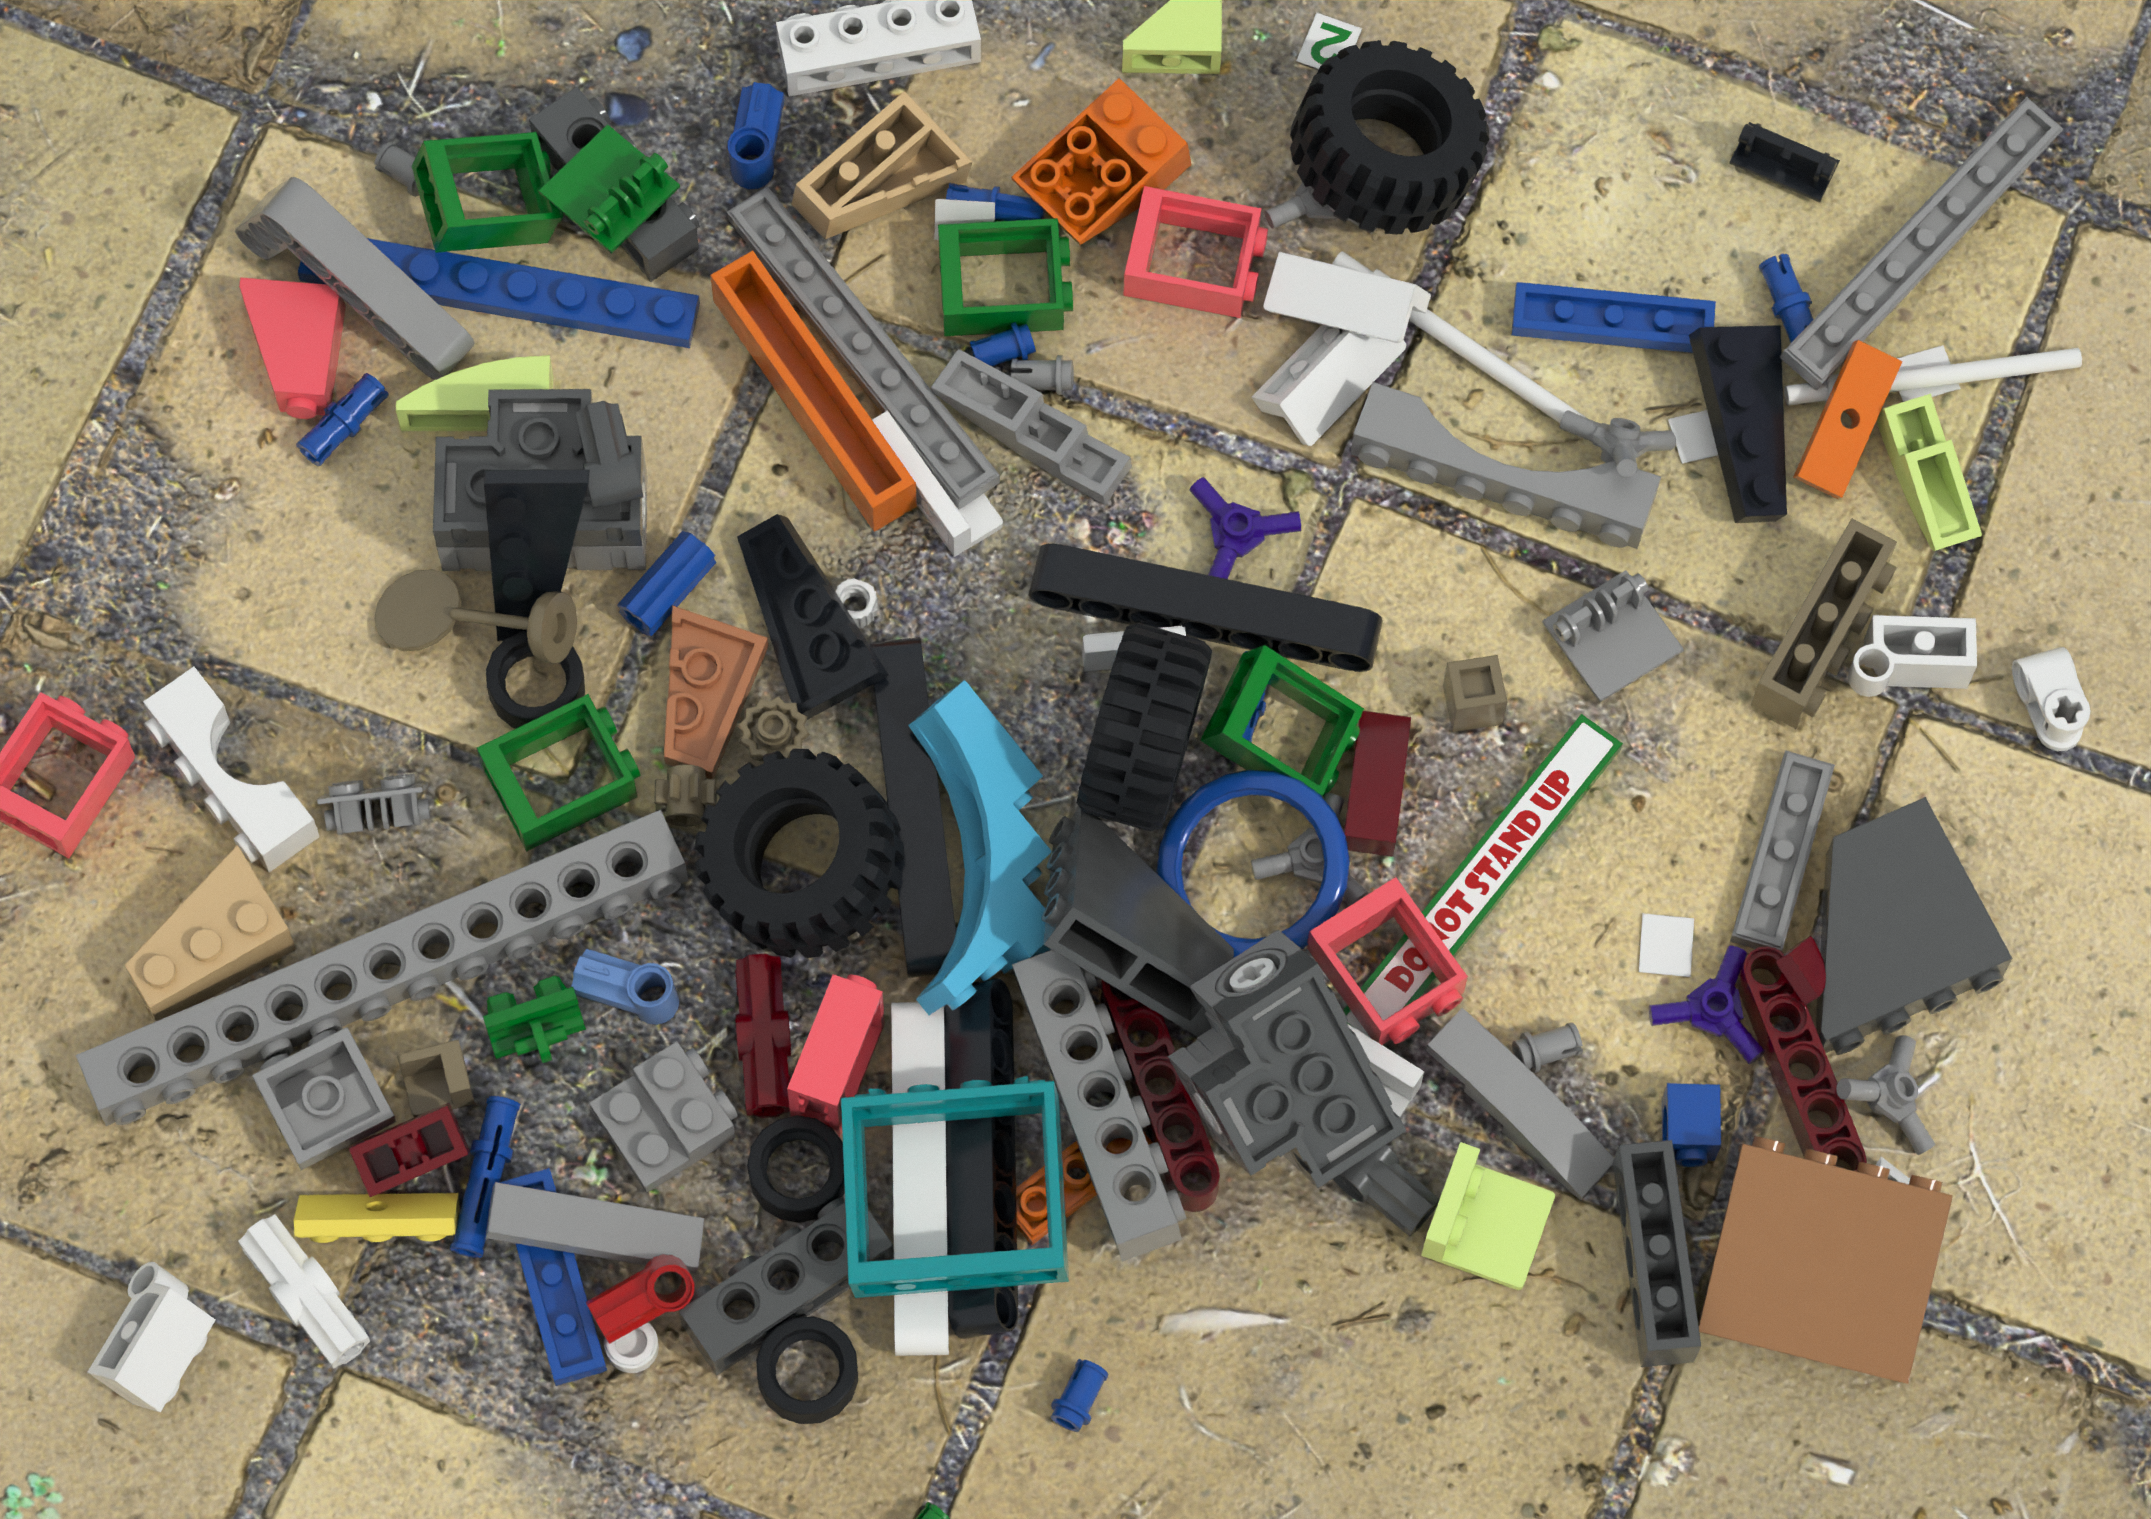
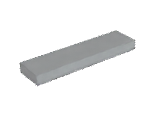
[1730,750,1835,952]
[485,1182,704,1274]

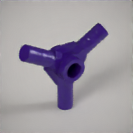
[1189,477,1301,579]
[1649,946,1765,1064]

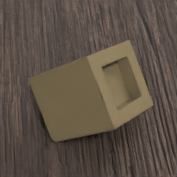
[1443,655,1507,732]
[397,1039,475,1117]

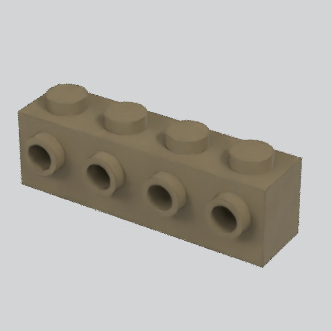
[1751,518,1897,729]

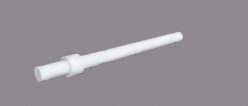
[1332,251,1587,423]
[1784,348,2082,406]

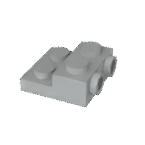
[252,1027,396,1170]
[589,1041,738,1193]

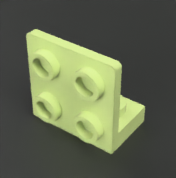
[1421,1142,1555,1290]

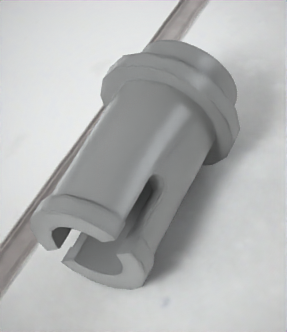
[374,142,419,197]
[1011,355,1074,395]
[1512,1022,1583,1073]

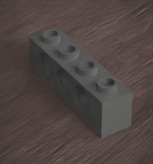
[529,87,700,282]
[1613,1140,1701,1367]
[679,1198,894,1376]

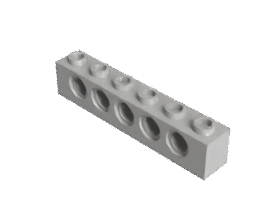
[1012,950,1186,1262]

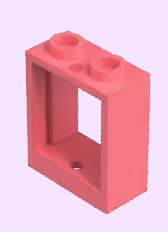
[1123,186,1268,318]
[0,692,135,858]
[1307,877,1468,1045]
[787,974,885,1137]

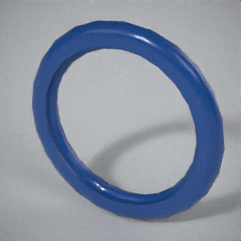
[1156,769,1350,957]

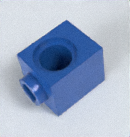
[1662,1083,1721,1167]

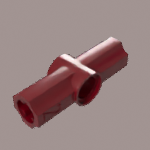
[735,953,792,1118]

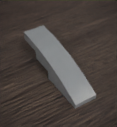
[931,349,1132,505]
[1426,1008,1614,1201]

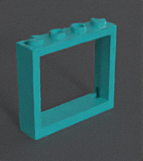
[841,1076,1069,1298]

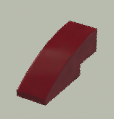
[1344,711,1411,857]

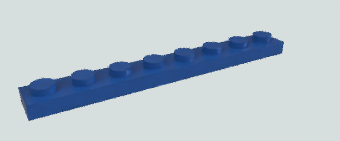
[298,238,700,348]

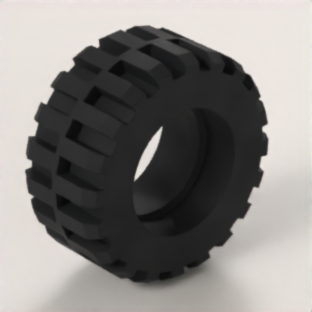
[1290,40,1489,235]
[1077,623,1212,832]
[695,749,905,958]

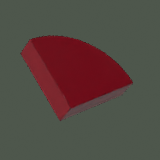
[1776,936,1826,1005]

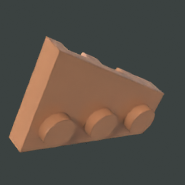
[664,605,769,779]

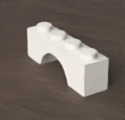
[143,667,320,872]

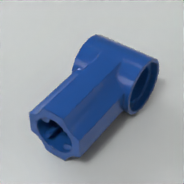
[728,82,785,189]

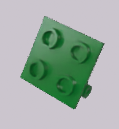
[539,124,680,254]

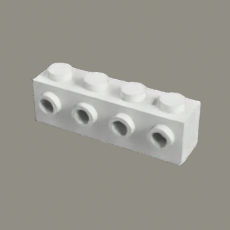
[776,0,981,97]

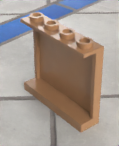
[1698,1136,1953,1384]

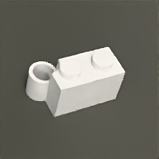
[1848,615,1977,697]
[87,1262,215,1412]

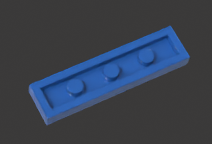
[1511,282,1716,353]
[499,1168,607,1386]

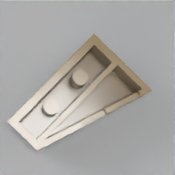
[791,91,972,239]
[125,845,296,1022]

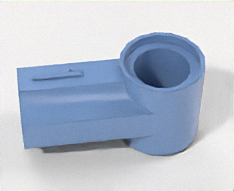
[571,949,679,1025]

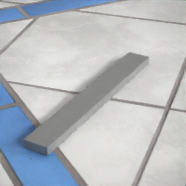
[1780,97,2063,390]
[727,186,1000,509]

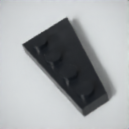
[1689,325,1787,523]
[484,470,590,641]
[737,514,889,720]

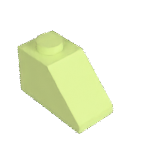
[1122,0,1222,74]

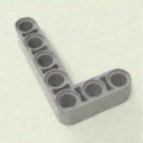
[235,177,475,380]

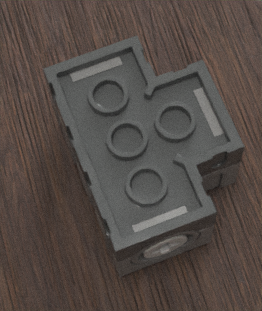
[433,389,648,571]
[1168,929,1407,1188]

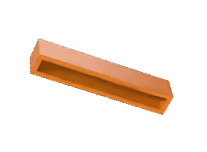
[710,250,917,532]

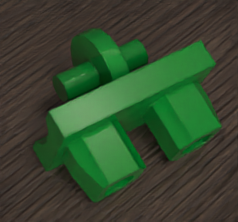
[482,975,586,1064]

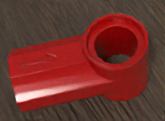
[586,1254,695,1344]

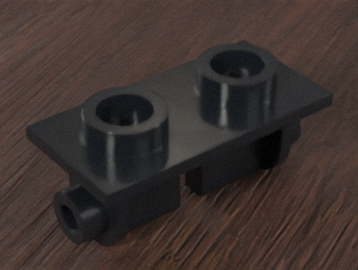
[1729,122,1840,202]

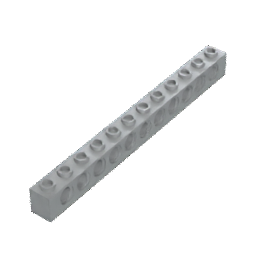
[76,810,688,1126]

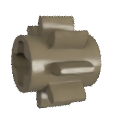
[654,765,717,827]

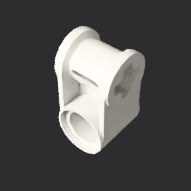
[2012,647,2091,751]

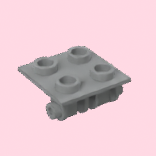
[1542,570,1684,702]
[317,774,431,835]

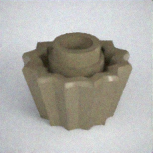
[737,696,810,761]

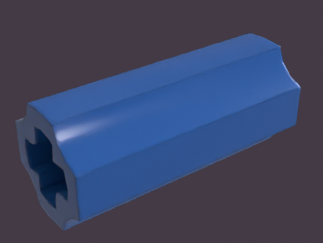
[617,531,716,636]

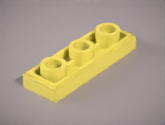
[294,1193,459,1243]

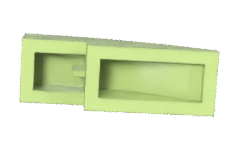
[396,355,554,431]
[1877,393,1982,551]

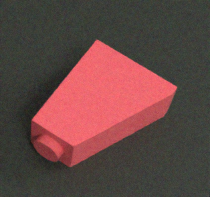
[239,277,346,419]

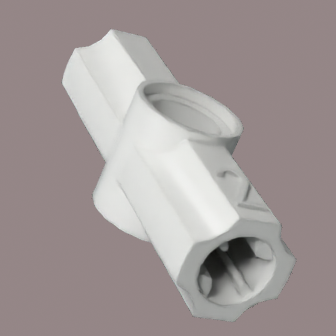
[238,1215,370,1369]

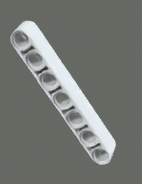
[891,1002,949,1356]

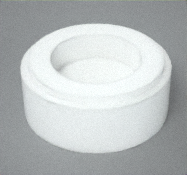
[604,1322,659,1373]

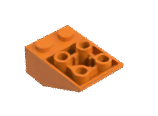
[1011,78,1191,245]

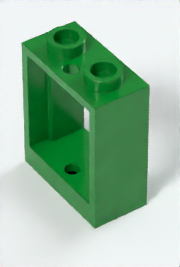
[411,132,563,253]
[938,218,1073,336]
[1200,645,1364,797]
[477,694,641,852]

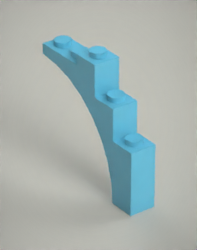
[908,680,1052,1015]

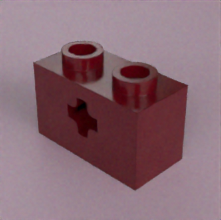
[349,1103,470,1197]

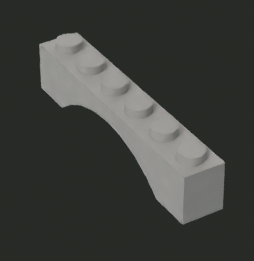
[1351,382,1661,549]

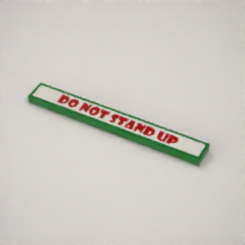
[1343,714,1623,1046]

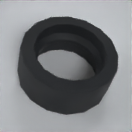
[486,631,585,729]
[747,1115,845,1223]
[756,1316,858,1424]

